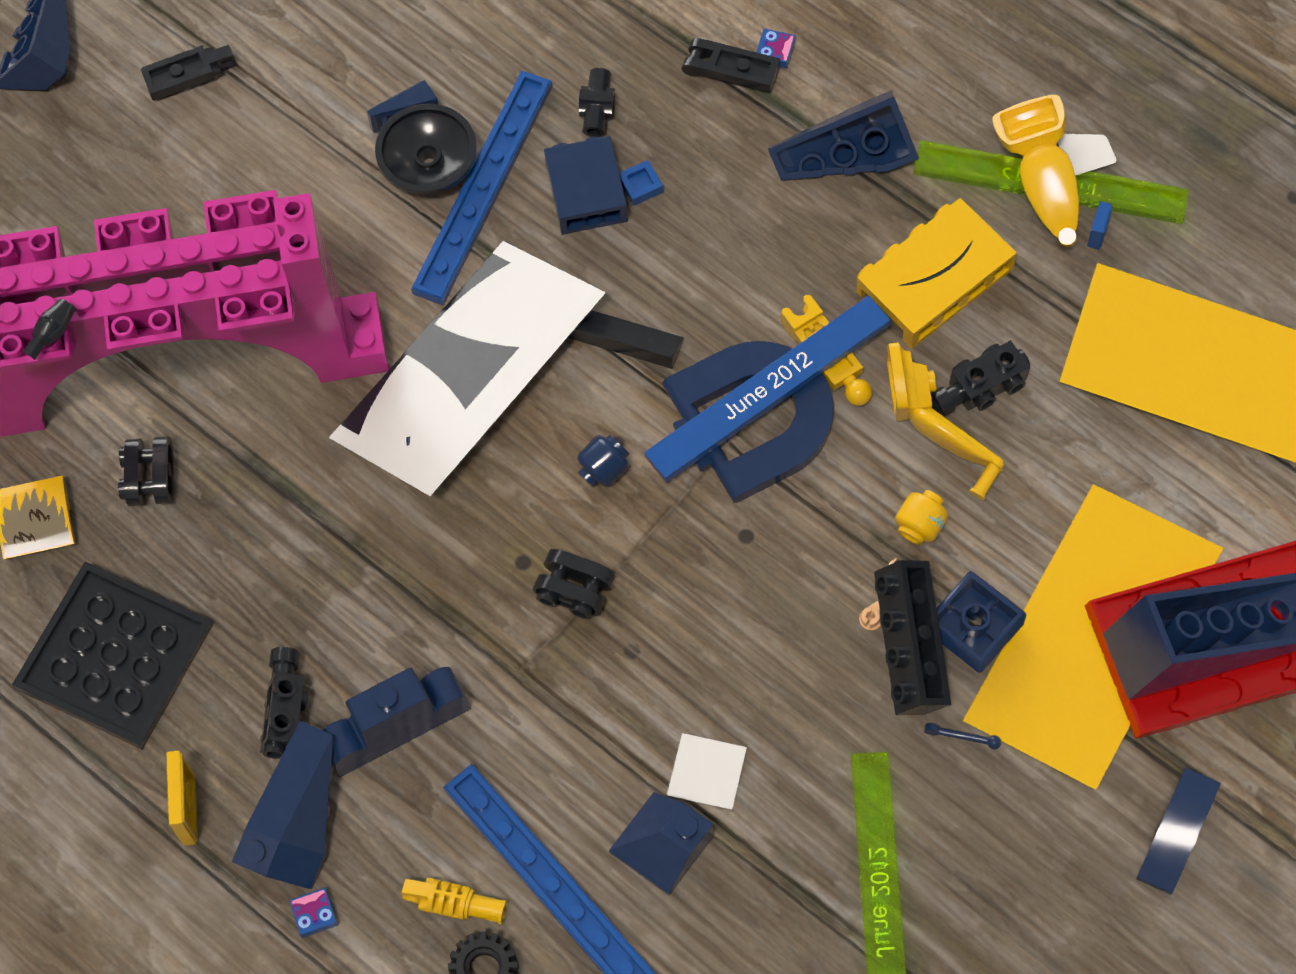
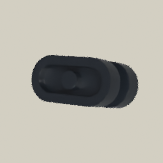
[118,436,174,507]
[532,549,616,619]

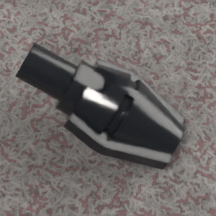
[23,298,76,360]

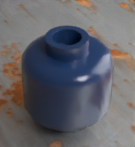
[577,434,630,487]

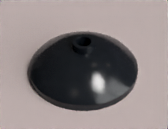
[375,104,477,195]

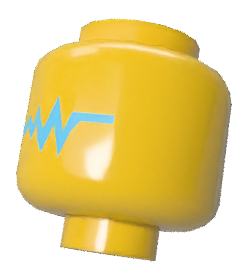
[895,490,949,546]

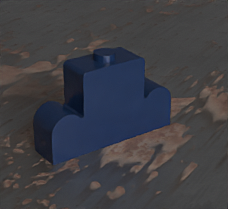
[323,667,471,777]

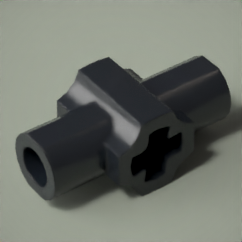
[578,68,615,137]

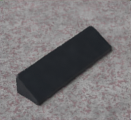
[567,310,684,369]

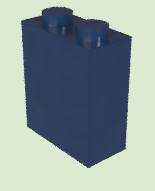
[544,136,628,235]

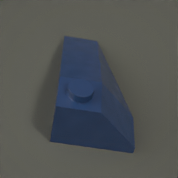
[0,0,70,90]
[768,90,919,180]
[232,721,335,889]

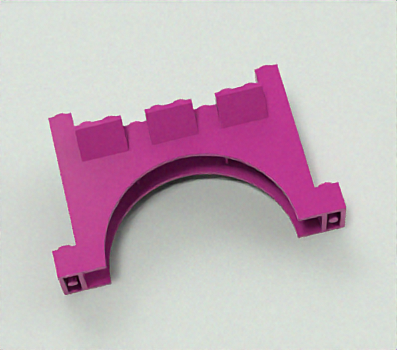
[0,190,389,437]

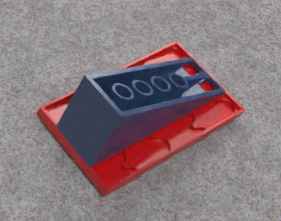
[1085,541,1296,739]

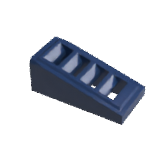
[367,80,438,133]

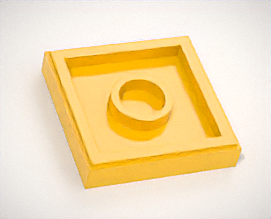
[166,750,198,846]

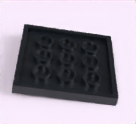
[12,562,213,750]

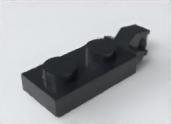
[141,45,237,101]

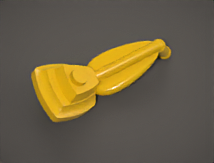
[992,95,1079,247]
[887,342,1004,501]

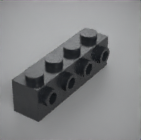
[874,560,951,715]

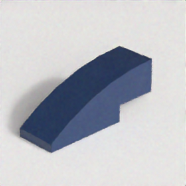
[1136,767,1221,895]

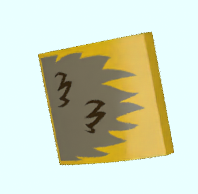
[0,475,76,560]

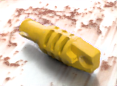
[401,877,508,925]

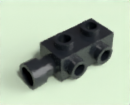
[931,340,1030,417]
[260,647,308,759]

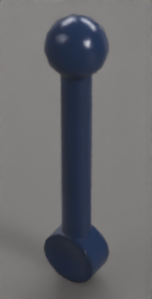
[924,723,1002,749]

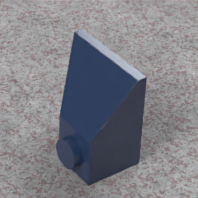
[609,792,714,896]

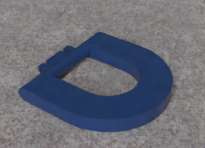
[662,341,833,503]

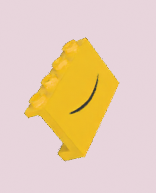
[856,198,1017,349]

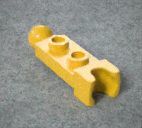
[780,295,872,406]

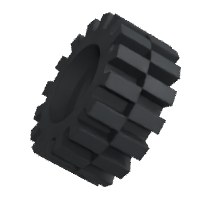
[448,931,519,974]

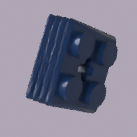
[937,571,1026,673]

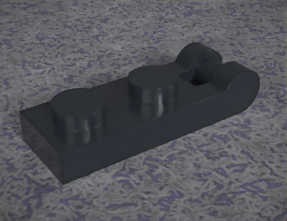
[681,38,780,93]

